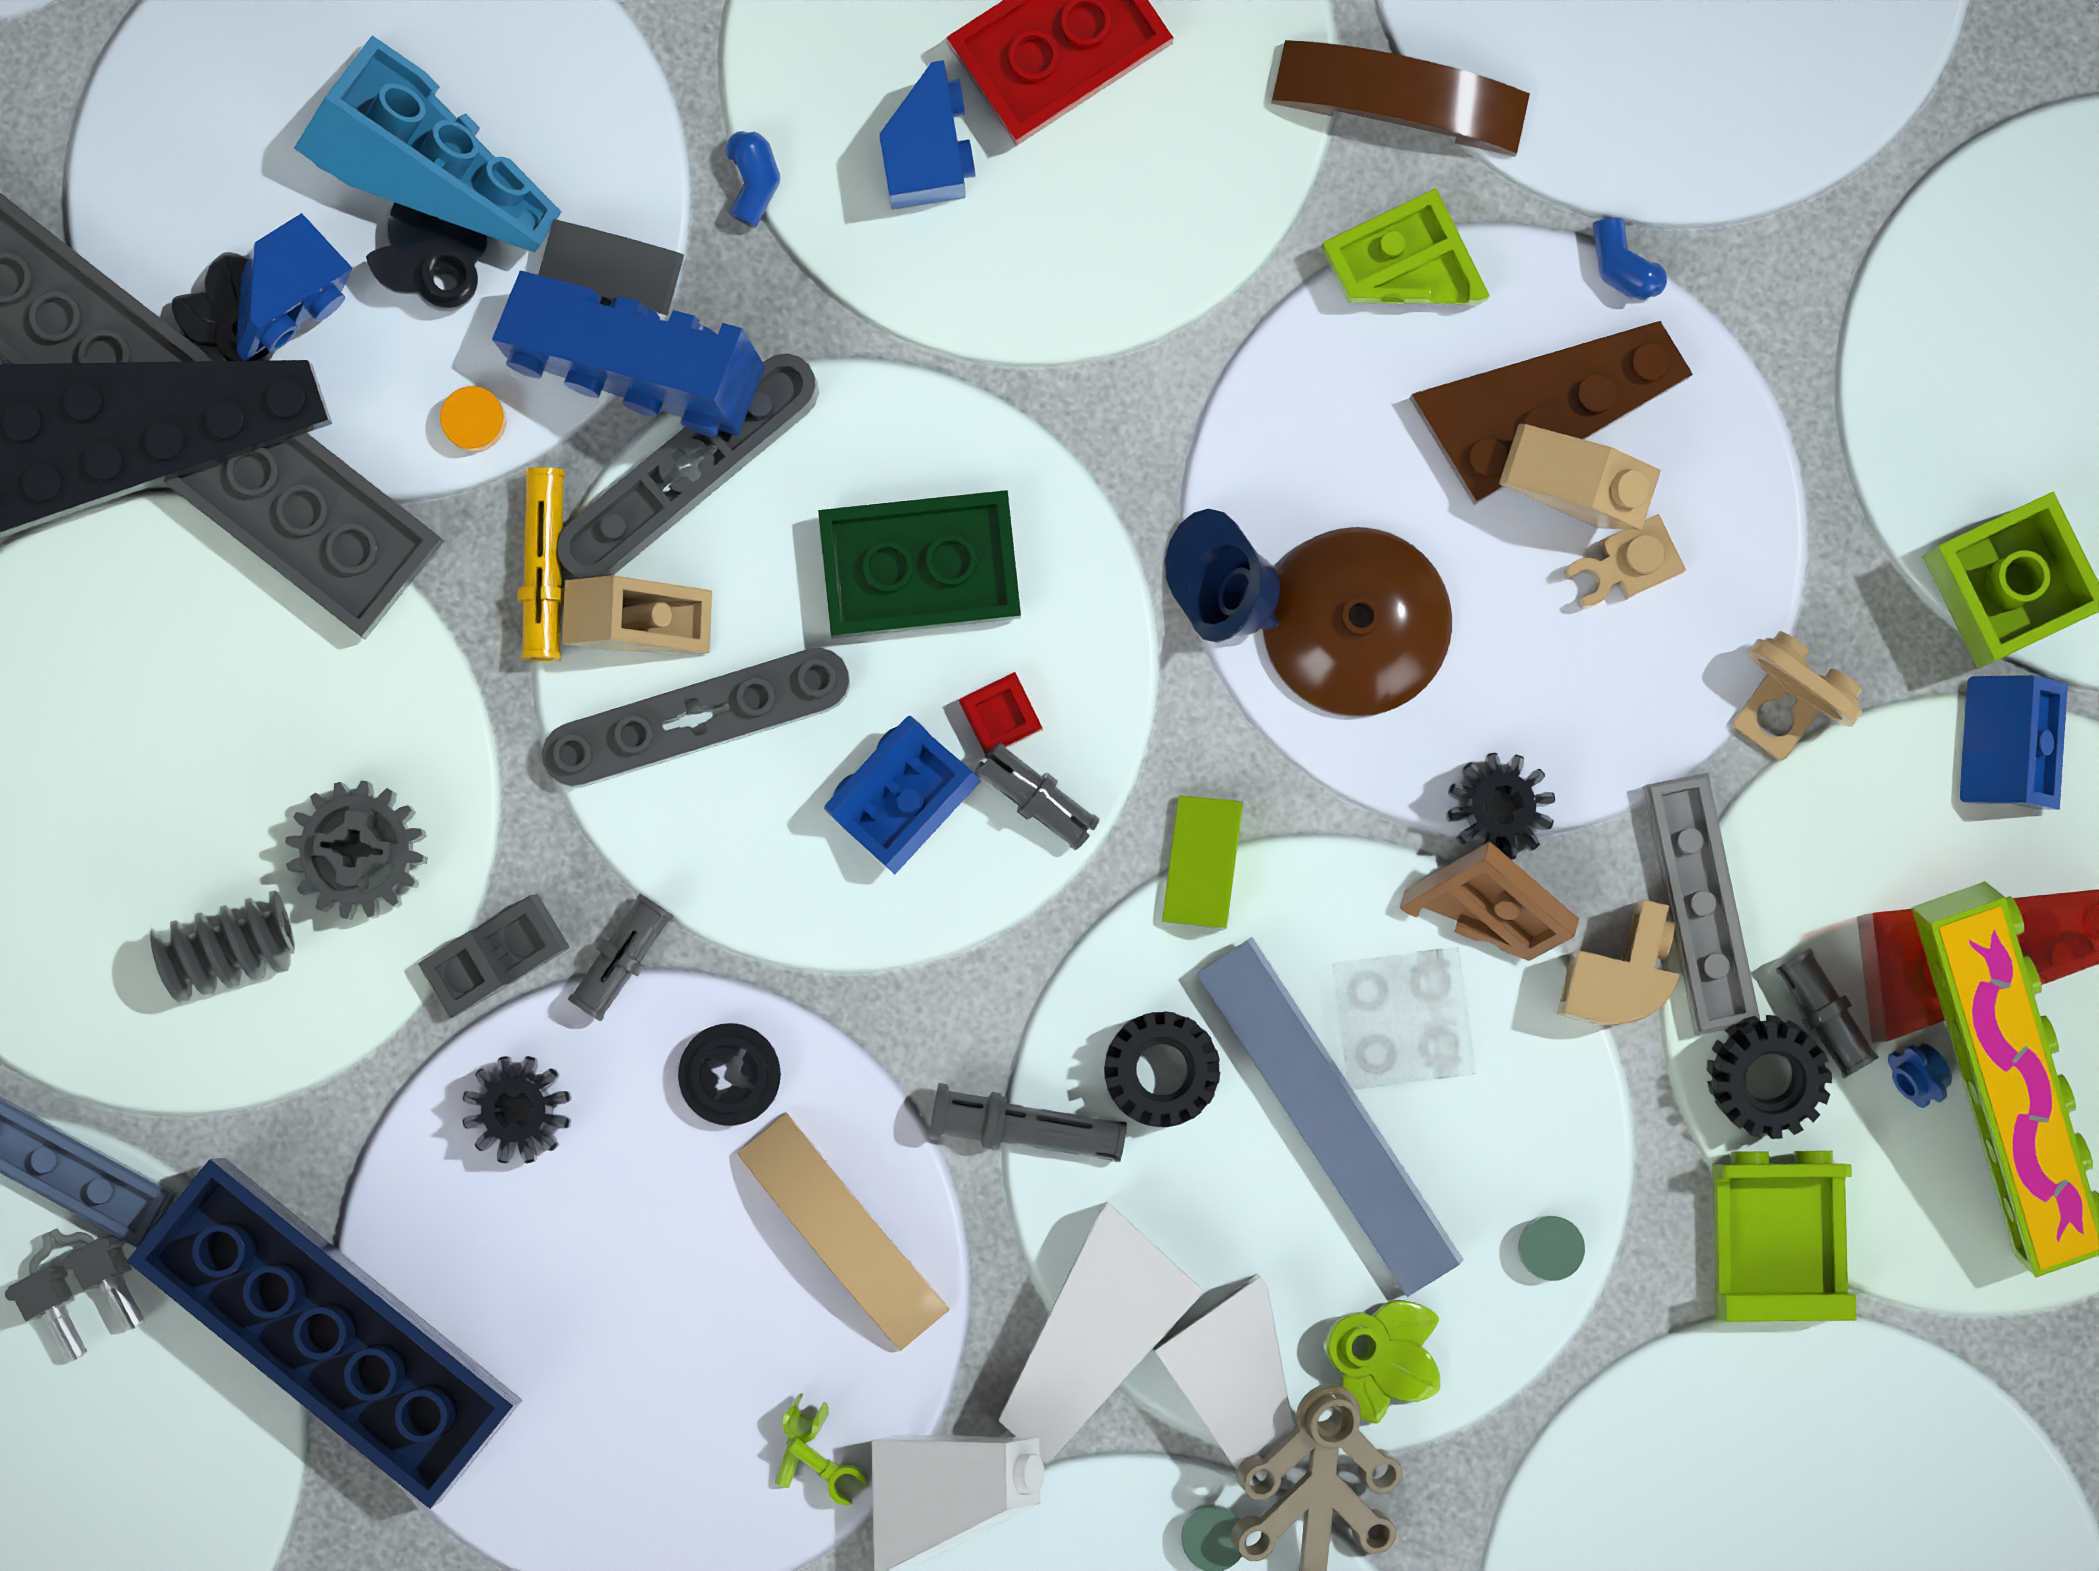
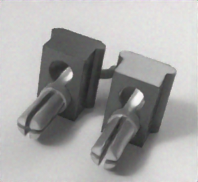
[5,1228,145,1362]

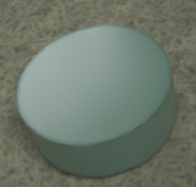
[1518,1216,1585,1281]
[1181,1504,1246,1571]

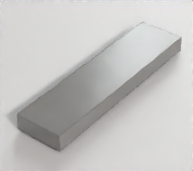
[1643,773,1761,1035]

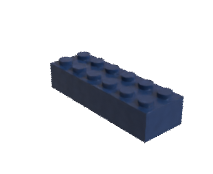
[126,1158,523,1509]

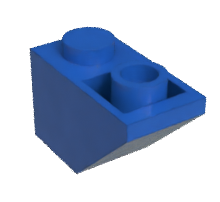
[879,60,976,210]
[236,213,353,361]

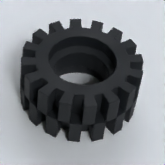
[1104,1011,1221,1127]
[1706,1015,1832,1139]

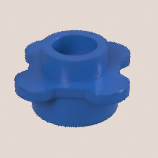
[1888,1043,1952,1108]

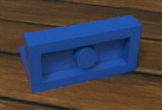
[1960,675,2068,810]

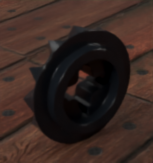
[678,1023,782,1126]

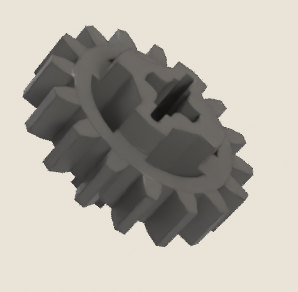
[285,780,428,920]

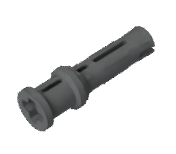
[929,1083,1127,1163]

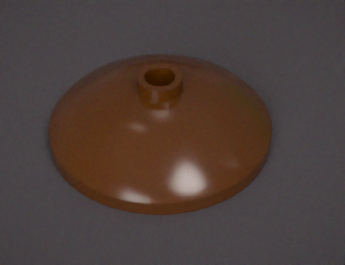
[1262,527,1452,717]

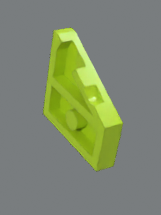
[1321,188,1490,305]

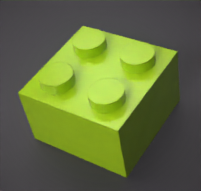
[1922,491,2099,669]

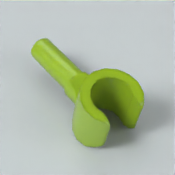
[775,1393,829,1488]
[786,1436,867,1505]

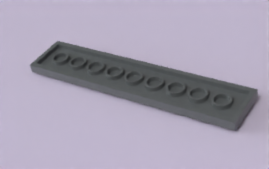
[0,193,444,640]

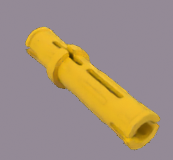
[517,467,565,662]

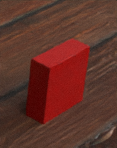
[958,672,1043,755]

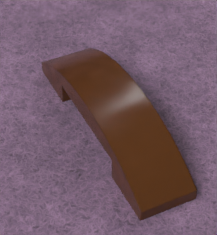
[1271,40,1530,157]

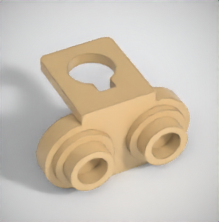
[1732,631,1862,761]

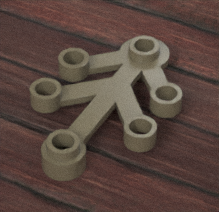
[1231,1383,1402,1571]

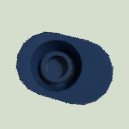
[1165,508,1280,643]

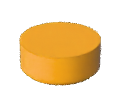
[440,386,506,452]

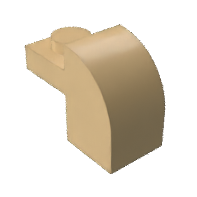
[1557,900,1680,1025]

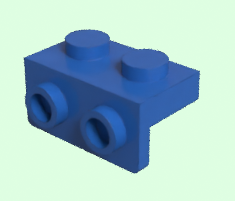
[824,715,981,875]

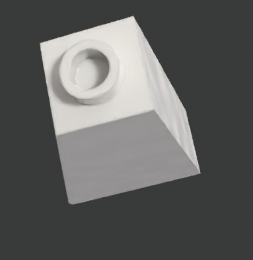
[998,1202,1205,1465]

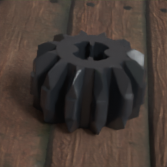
[1446,752,1556,860]
[462,1056,572,1164]

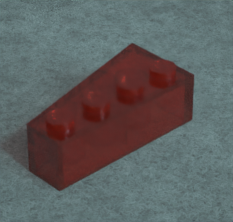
[1857,889,2099,1043]

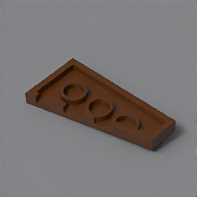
[1409,321,1693,505]

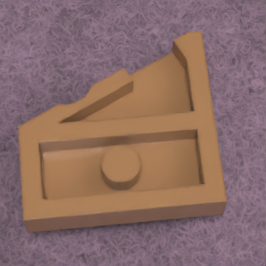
[1399,841,1579,961]

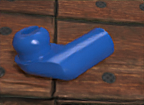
[726,131,780,228]
[1592,218,1667,300]

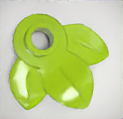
[1326,1300,1441,1424]

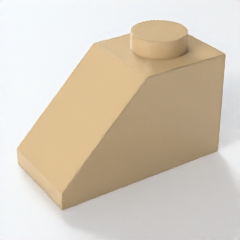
[1499,424,1661,530]
[562,575,712,654]

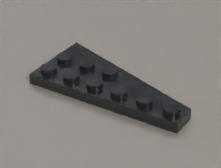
[0,360,333,538]

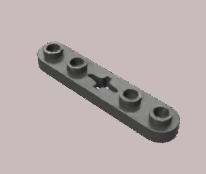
[557,354,819,579]
[542,647,850,788]

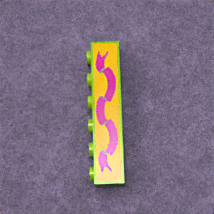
[1911,881,2099,1278]

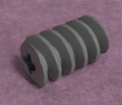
[150,890,295,1003]

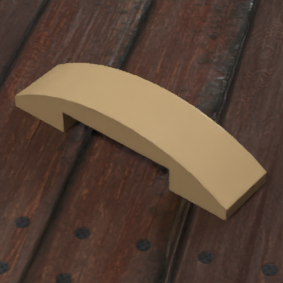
[737,1112,950,1351]

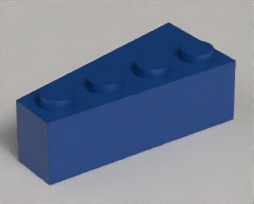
[492,270,765,437]

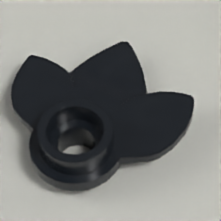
[366,202,488,311]
[172,252,276,361]

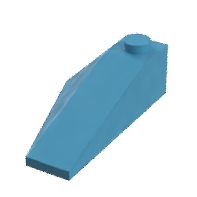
[293,35,562,253]

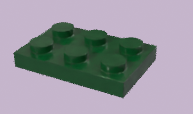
[818,490,1021,639]

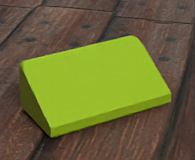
[1162,795,1243,930]

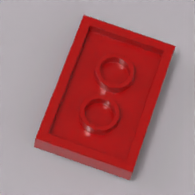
[946,0,1174,146]

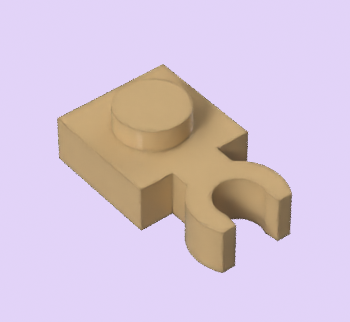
[1564,514,1687,609]

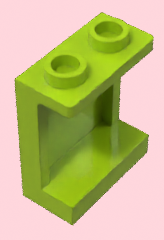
[1712,1151,1857,1322]

